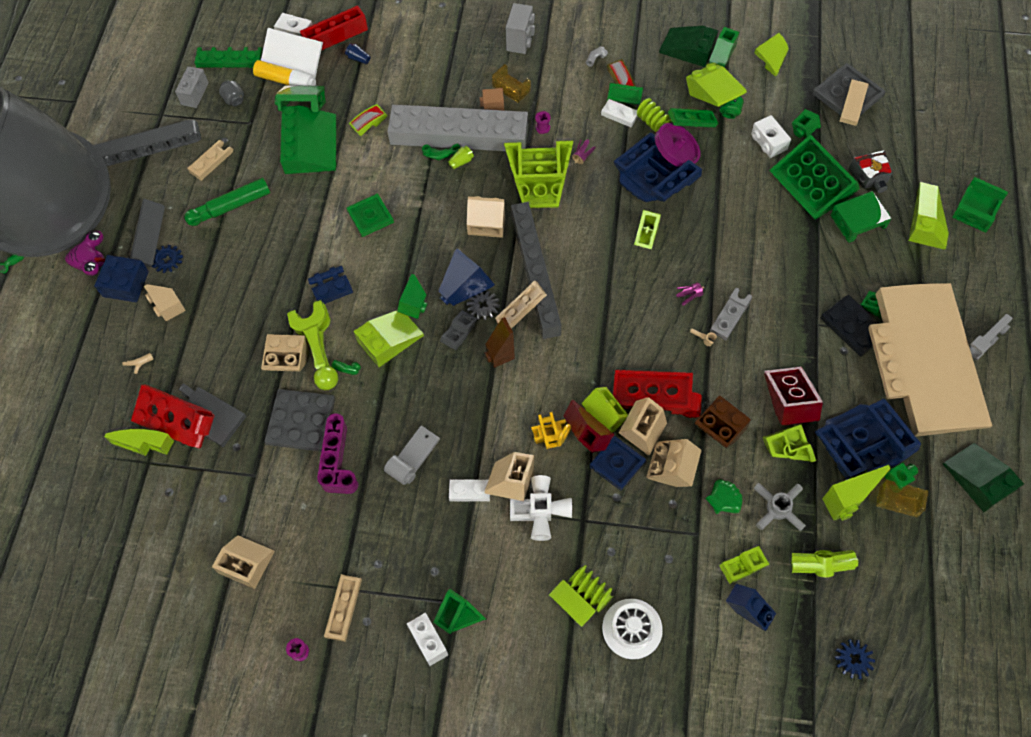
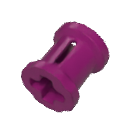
[535,111,551,134]
[286,638,309,662]

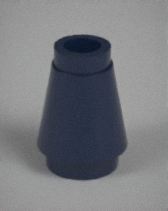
[345,43,371,65]

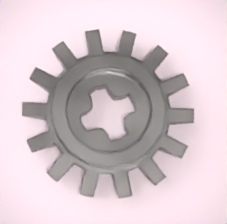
[467,291,500,320]

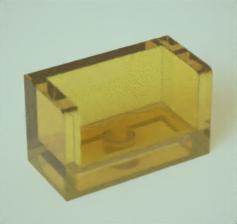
[492,64,531,103]
[876,480,928,517]

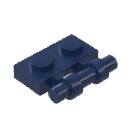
[308,265,353,304]

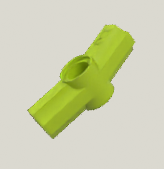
[791,550,858,578]

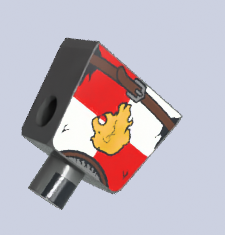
[849,150,892,193]

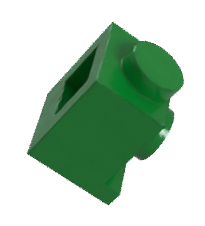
[792,109,821,138]

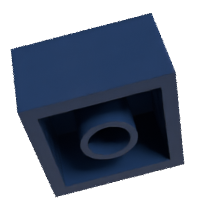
[94,255,149,303]

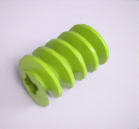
[637,98,672,133]
[568,565,614,612]

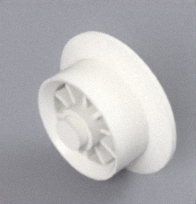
[602,599,662,659]

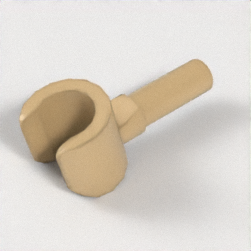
[690,329,717,346]

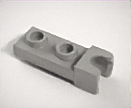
[710,288,752,341]
[969,314,1013,360]

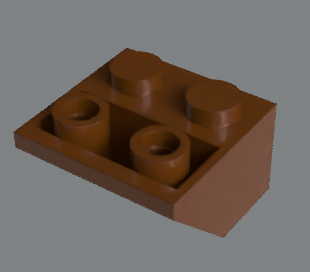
[694,395,751,448]

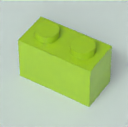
[581,387,628,432]

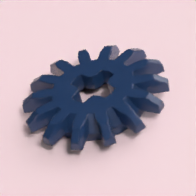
[152,245,183,273]
[835,639,875,680]

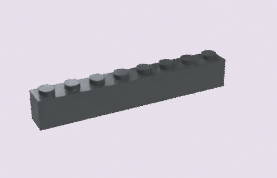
[511,202,561,339]

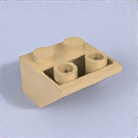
[467,196,505,238]
[261,334,309,372]
[619,397,667,455]
[647,439,701,487]
[485,452,534,501]
[212,536,275,589]

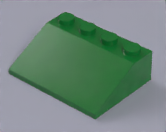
[280,105,336,174]
[769,134,860,220]

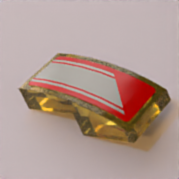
[607,59,635,86]

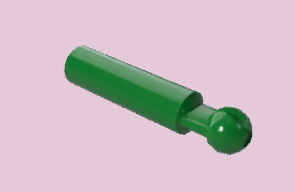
[184,177,270,226]

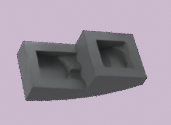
[440,310,478,350]

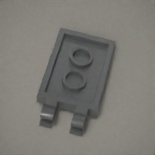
[178,384,246,447]

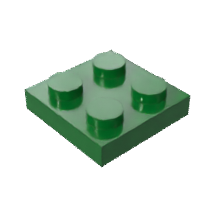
[346,193,394,237]

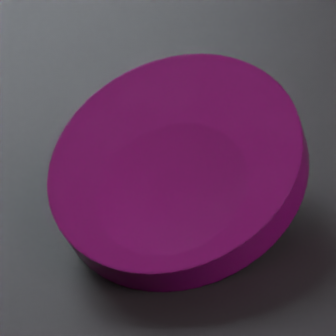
[655,123,700,167]

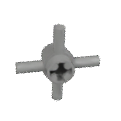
[754,483,806,531]

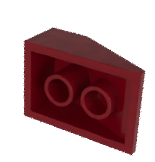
[764,367,823,425]

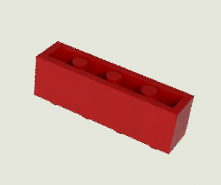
[300,5,368,51]

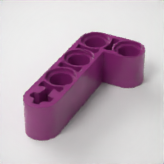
[317,413,359,494]

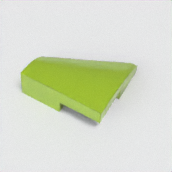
[754,33,789,77]
[762,424,816,462]

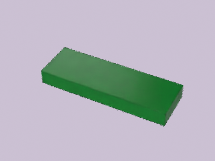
[668,108,718,128]

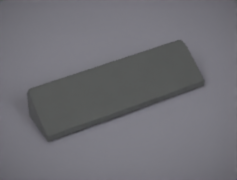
[130,199,165,267]

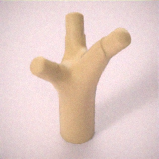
[122,353,154,374]

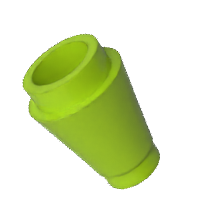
[448,146,474,170]

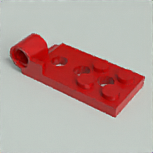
[613,370,702,418]
[131,384,215,449]

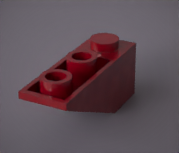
[563,400,614,452]

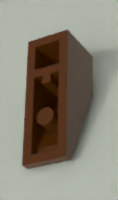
[484,317,515,368]

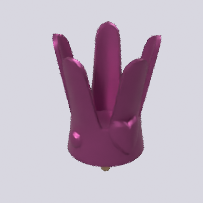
[572,139,596,164]
[676,282,704,306]

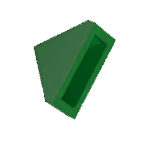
[433,589,486,634]

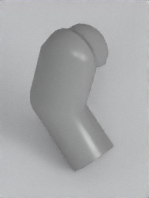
[586,46,608,66]

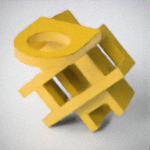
[531,412,571,449]

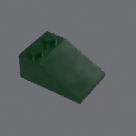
[659,25,719,67]
[943,443,1024,512]

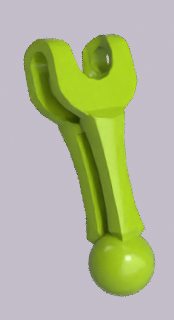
[287,300,338,390]

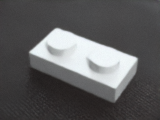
[601,99,638,127]
[449,480,490,501]

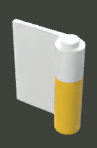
[253,28,323,86]

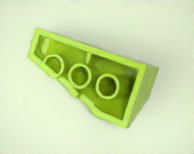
[908,182,949,250]

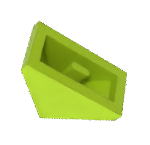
[634,210,661,249]

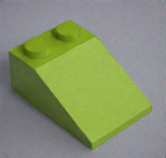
[686,63,747,107]
[353,311,424,367]
[822,465,891,521]

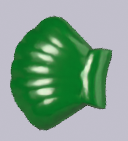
[705,479,743,514]

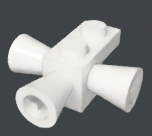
[510,475,572,541]

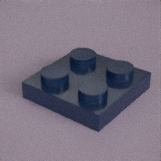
[590,436,646,491]

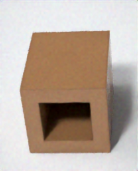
[480,88,504,111]

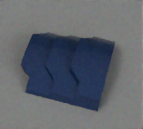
[614,132,702,202]
[815,399,921,480]

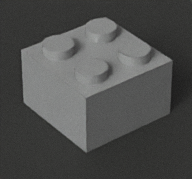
[506,3,535,54]

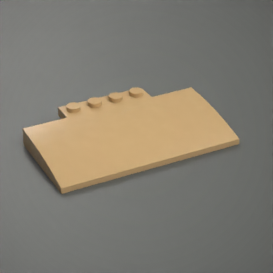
[868,283,992,437]

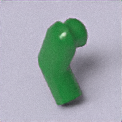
[331,360,361,375]

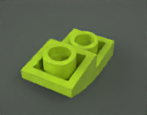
[549,580,596,627]

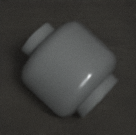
[219,80,244,106]

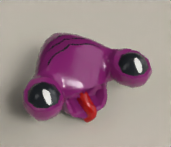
[65,231,105,276]

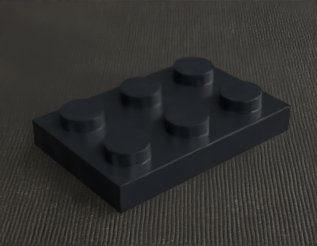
[820,294,880,357]

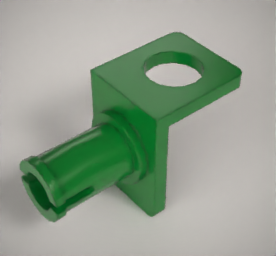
[885,463,918,491]

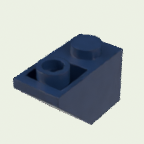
[726,584,776,631]

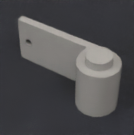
[384,425,440,485]

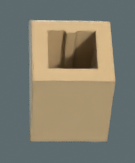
[144,284,186,321]

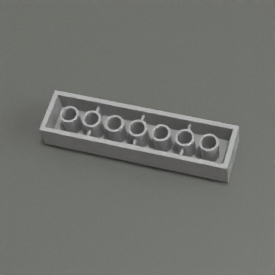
[387,104,528,151]

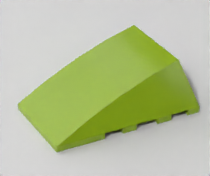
[504,141,573,208]

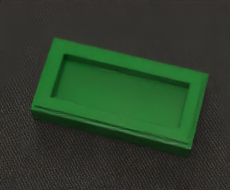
[607,83,643,105]

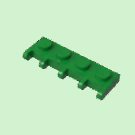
[194,47,263,68]

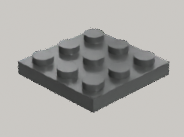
[812,63,886,116]
[264,389,336,452]

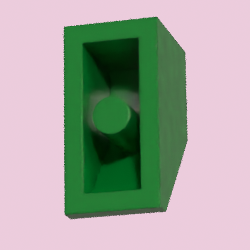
[397,274,428,319]

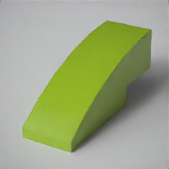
[104,429,174,456]

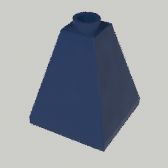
[438,248,495,306]

